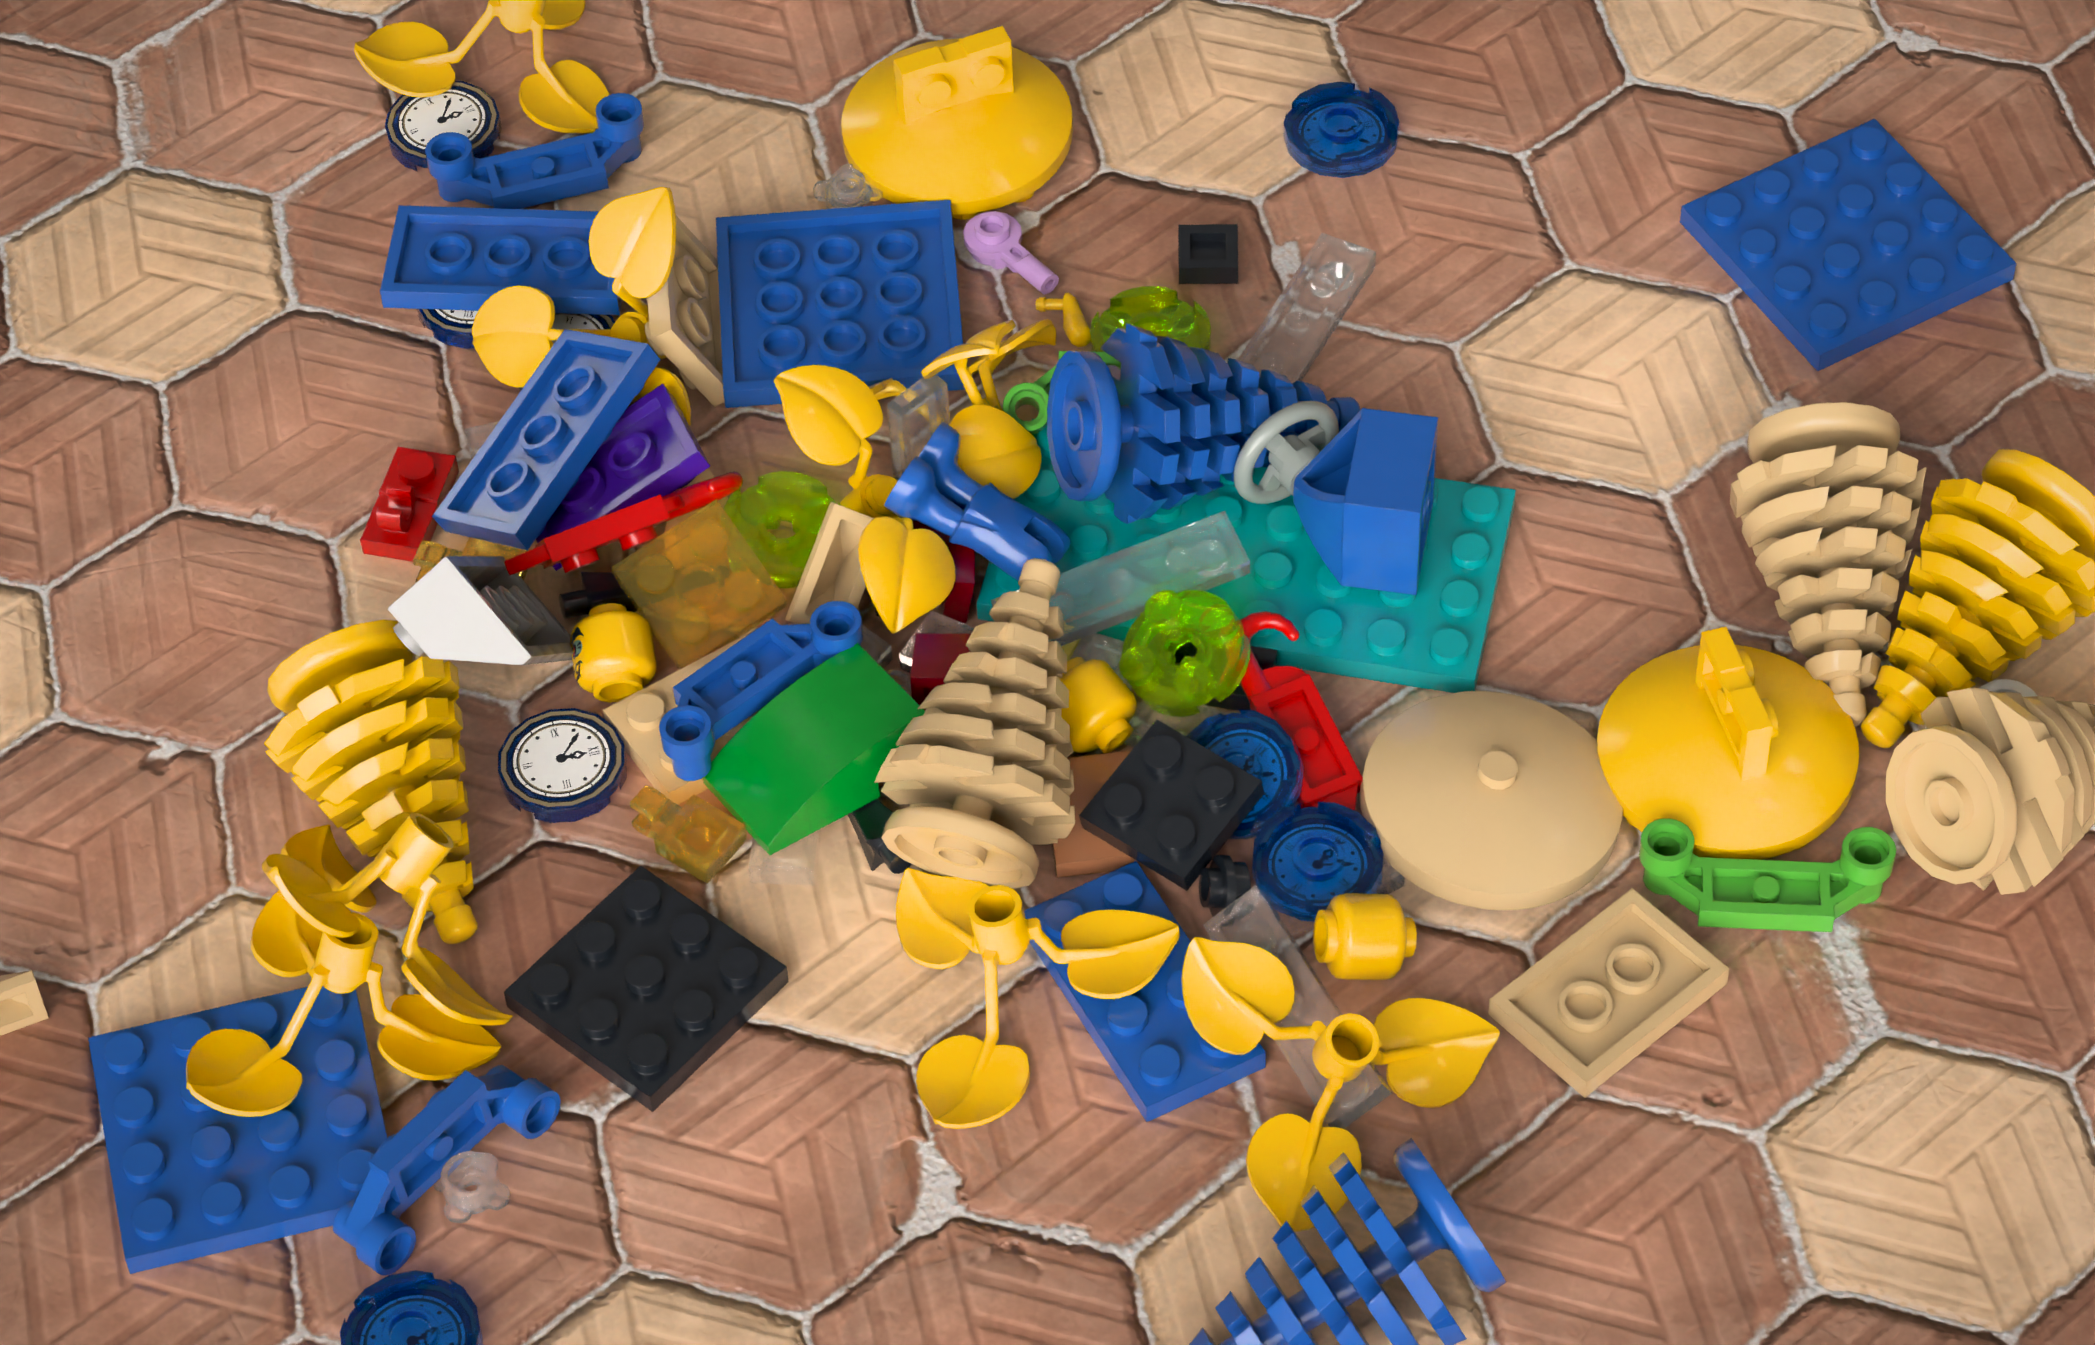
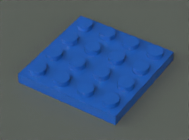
[1680,119,2016,371]
[716,200,965,408]
[88,987,388,1274]

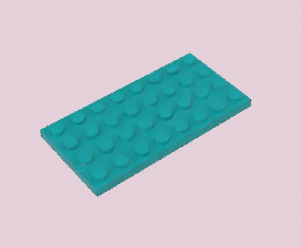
[977,418,1516,693]

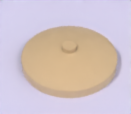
[1360,691,1623,911]

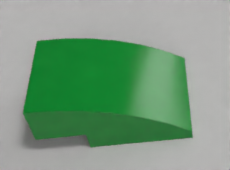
[703,643,925,856]

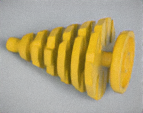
[1861,449,2095,748]
[264,619,478,944]

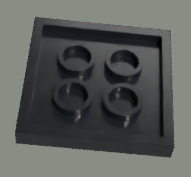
[504,866,789,1112]

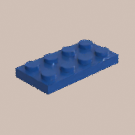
[380,205,622,315]
[432,329,661,550]
[1024,861,1266,1122]

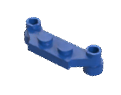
[425,93,644,209]
[659,601,863,781]
[333,1065,561,1276]

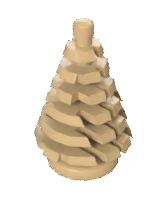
[1730,402,1926,727]
[874,558,1075,889]
[1886,688,2095,895]

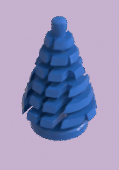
[1047,323,1361,524]
[1189,1138,1506,1345]

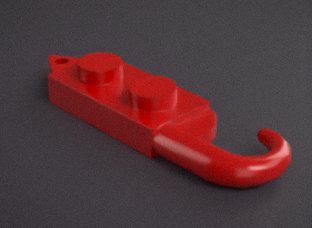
[504,471,743,576]
[1226,611,1363,836]

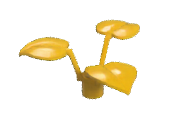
[354,0,609,133]
[472,187,691,426]
[869,319,1056,428]
[773,365,1042,634]
[262,812,513,1025]
[896,868,1180,1129]
[186,890,501,1117]
[1181,937,1500,1232]

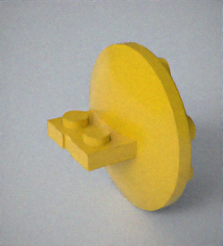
[841,26,1073,220]
[1597,626,1859,860]

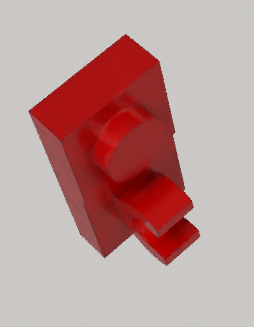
[360,447,459,563]

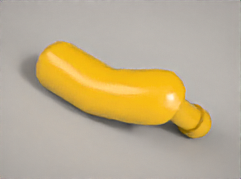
[1035,293,1092,347]

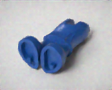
[884,422,1071,581]

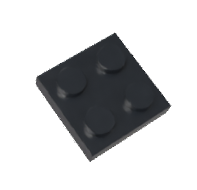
[1079,720,1265,891]

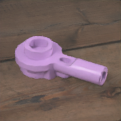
[963,211,1059,294]

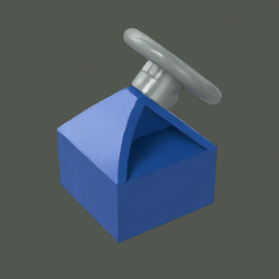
[1234,401,1438,595]

